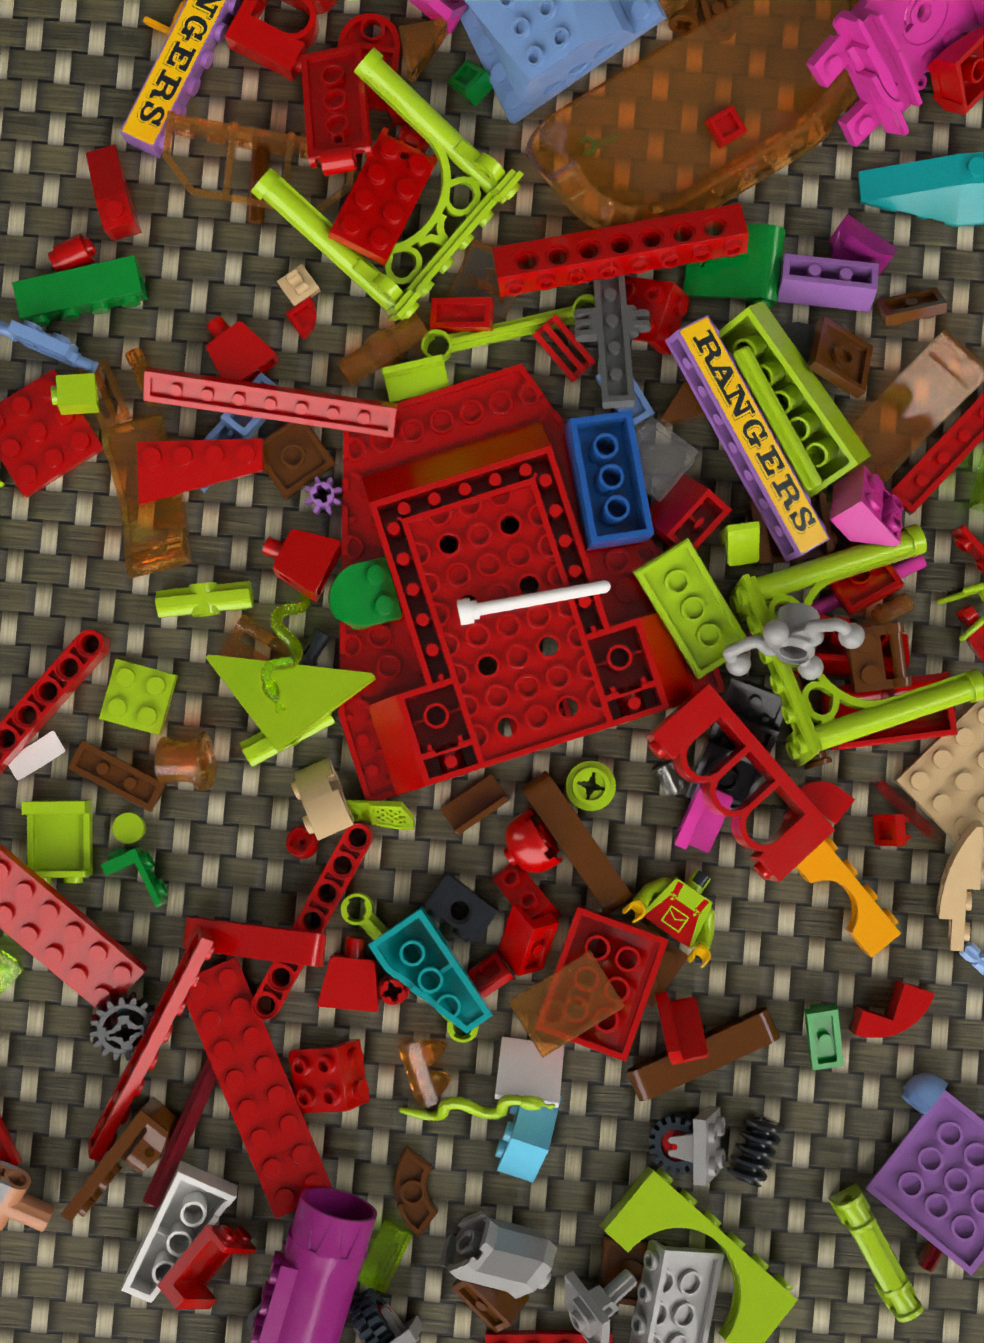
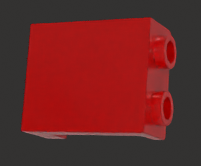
[157,1225,257,1309]

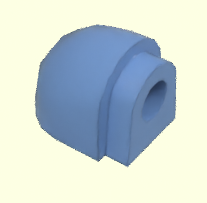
[901,1073,948,1114]

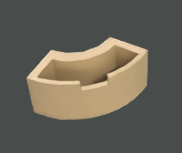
[291,757,354,840]

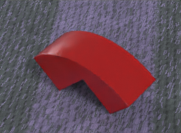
[849,979,935,1038]

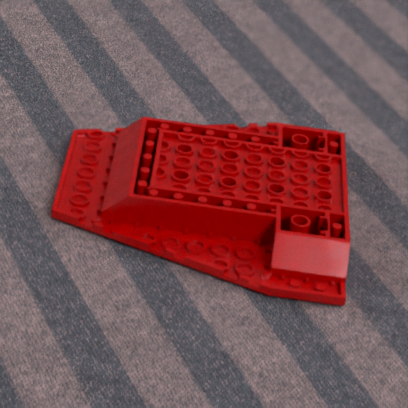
[338,363,726,801]

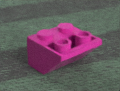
[830,465,904,547]

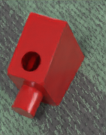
[206,316,280,382]
[262,529,341,602]
[317,936,380,1013]

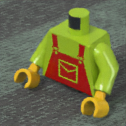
[622,868,715,968]

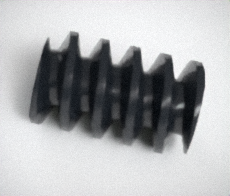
[726,1113,785,1187]

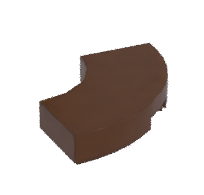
[394,1145,438,1237]

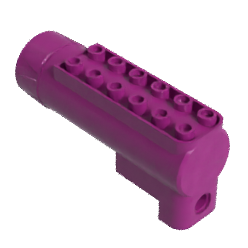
[248,1187,377,1343]

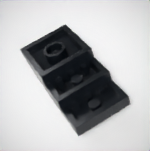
[686,675,783,810]

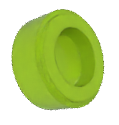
[112,812,146,844]

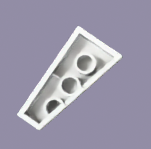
[121,1161,238,1303]

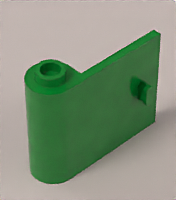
[683,224,786,310]

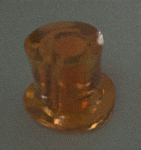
[155,731,217,791]

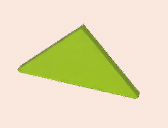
[205,654,375,753]

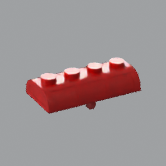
[821,672,958,750]

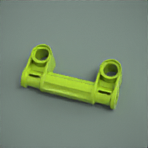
[828,1183,924,1322]

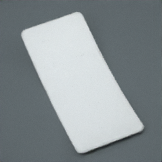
[8,731,65,780]

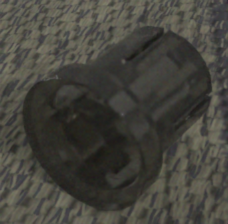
[651,759,689,797]

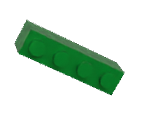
[12,255,148,327]

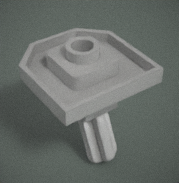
[564,1269,637,1343]

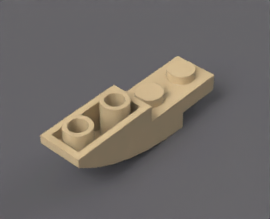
[936,820,984,951]

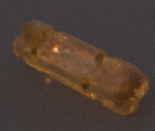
[125,348,162,408]

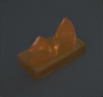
[397,1039,451,1108]

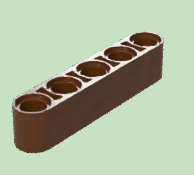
[520,770,633,915]
[626,1007,780,1101]

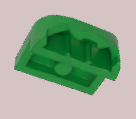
[328,557,402,630]

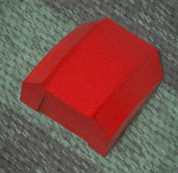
[927,26,984,115]

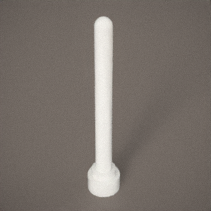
[457,580,611,625]

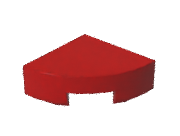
[285,296,317,341]

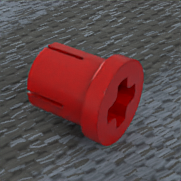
[379,974,410,1005]

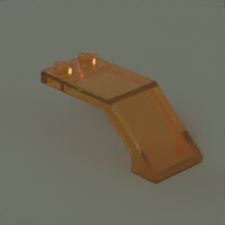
[845,329,984,483]
[101,413,192,579]

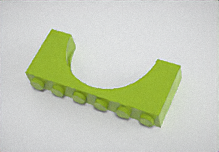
[599,1166,798,1343]

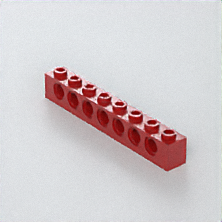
[492,203,749,297]

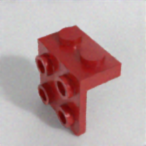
[625,276,690,355]
[288,1039,370,1113]

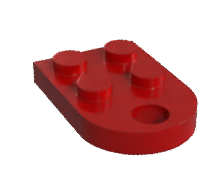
[338,13,401,112]

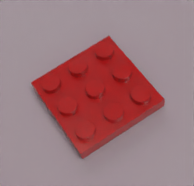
[0,369,105,498]

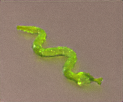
[261,591,310,713]

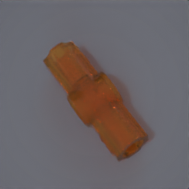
[337,313,430,386]

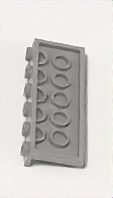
[629,1240,724,1343]

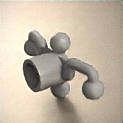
[723,603,865,680]

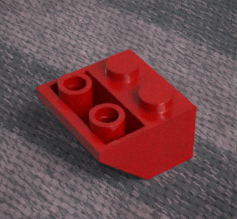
[649,473,732,550]

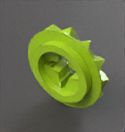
[566,761,616,811]

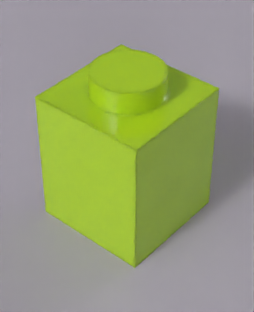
[51,373,100,415]

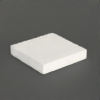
[494,1036,565,1108]

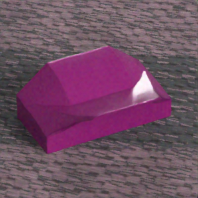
[829,214,898,275]

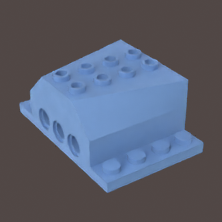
[461,0,667,124]

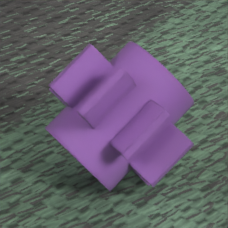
[304,477,343,515]

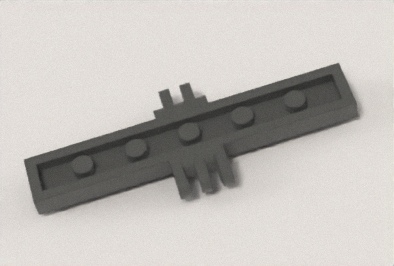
[574,275,651,409]

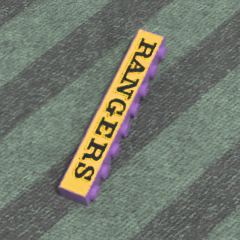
[120,0,242,159]
[665,315,830,562]

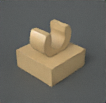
[277,264,321,307]

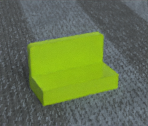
[381,354,449,403]

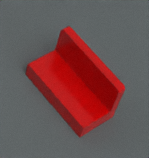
[498,904,559,976]
[655,992,709,1065]

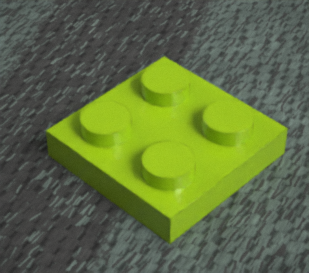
[99,659,178,735]

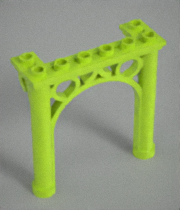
[250,47,524,323]
[729,524,984,767]

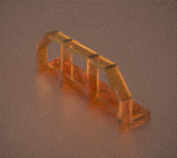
[162,111,357,213]

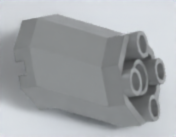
[440,1211,557,1299]

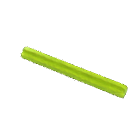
[733,346,822,491]

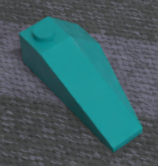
[857,152,984,227]
[368,905,493,1034]

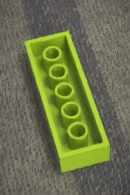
[719,301,871,498]

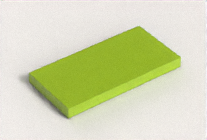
[632,538,747,679]

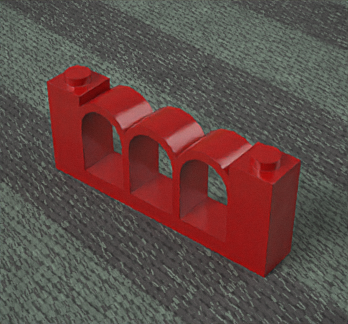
[225,0,337,82]
[646,684,835,882]

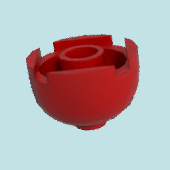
[503,808,563,873]

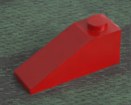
[86,144,142,242]

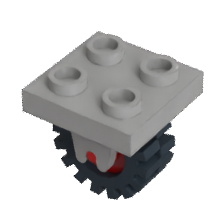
[648,1106,726,1186]
[349,1288,424,1343]

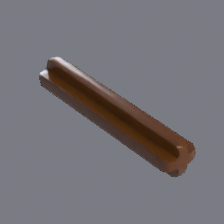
[246,132,271,225]

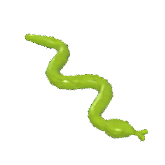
[399,1094,555,1121]

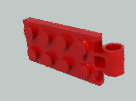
[300,43,373,176]
[328,123,438,266]

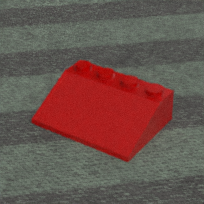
[535,904,669,1062]

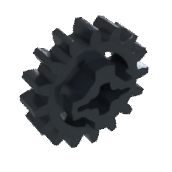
[89,991,156,1061]

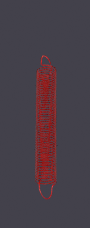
[871,776,940,841]

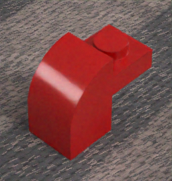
[781,781,855,826]

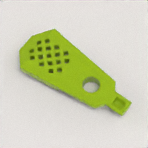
[346,800,415,830]

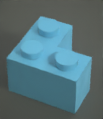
[495,1096,561,1183]

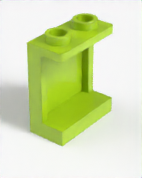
[22,800,93,883]

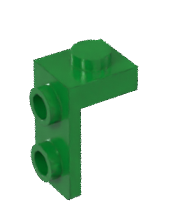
[101,846,169,908]

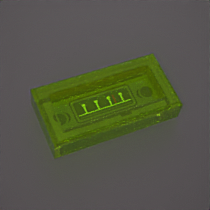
[358,1219,413,1294]

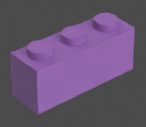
[777,253,879,312]

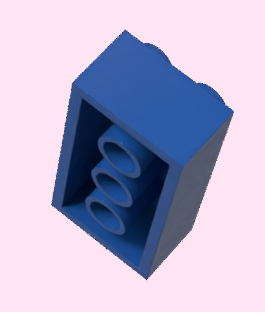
[564,410,654,551]

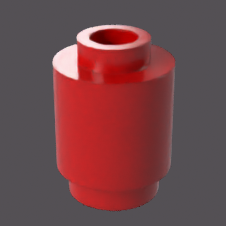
[48,233,97,272]

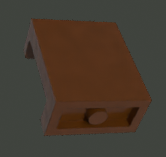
[746,492,837,567]

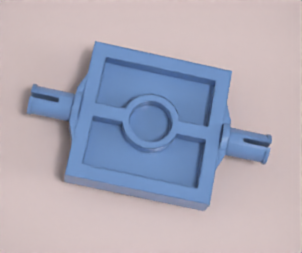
[0,320,98,373]

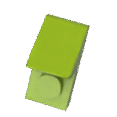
[719,521,760,566]

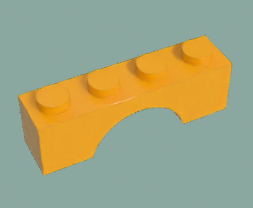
[795,837,901,958]

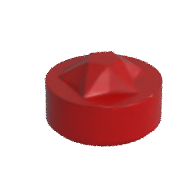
[286,826,319,859]

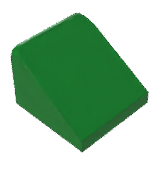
[447,59,493,106]

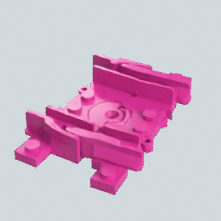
[806,0,984,147]

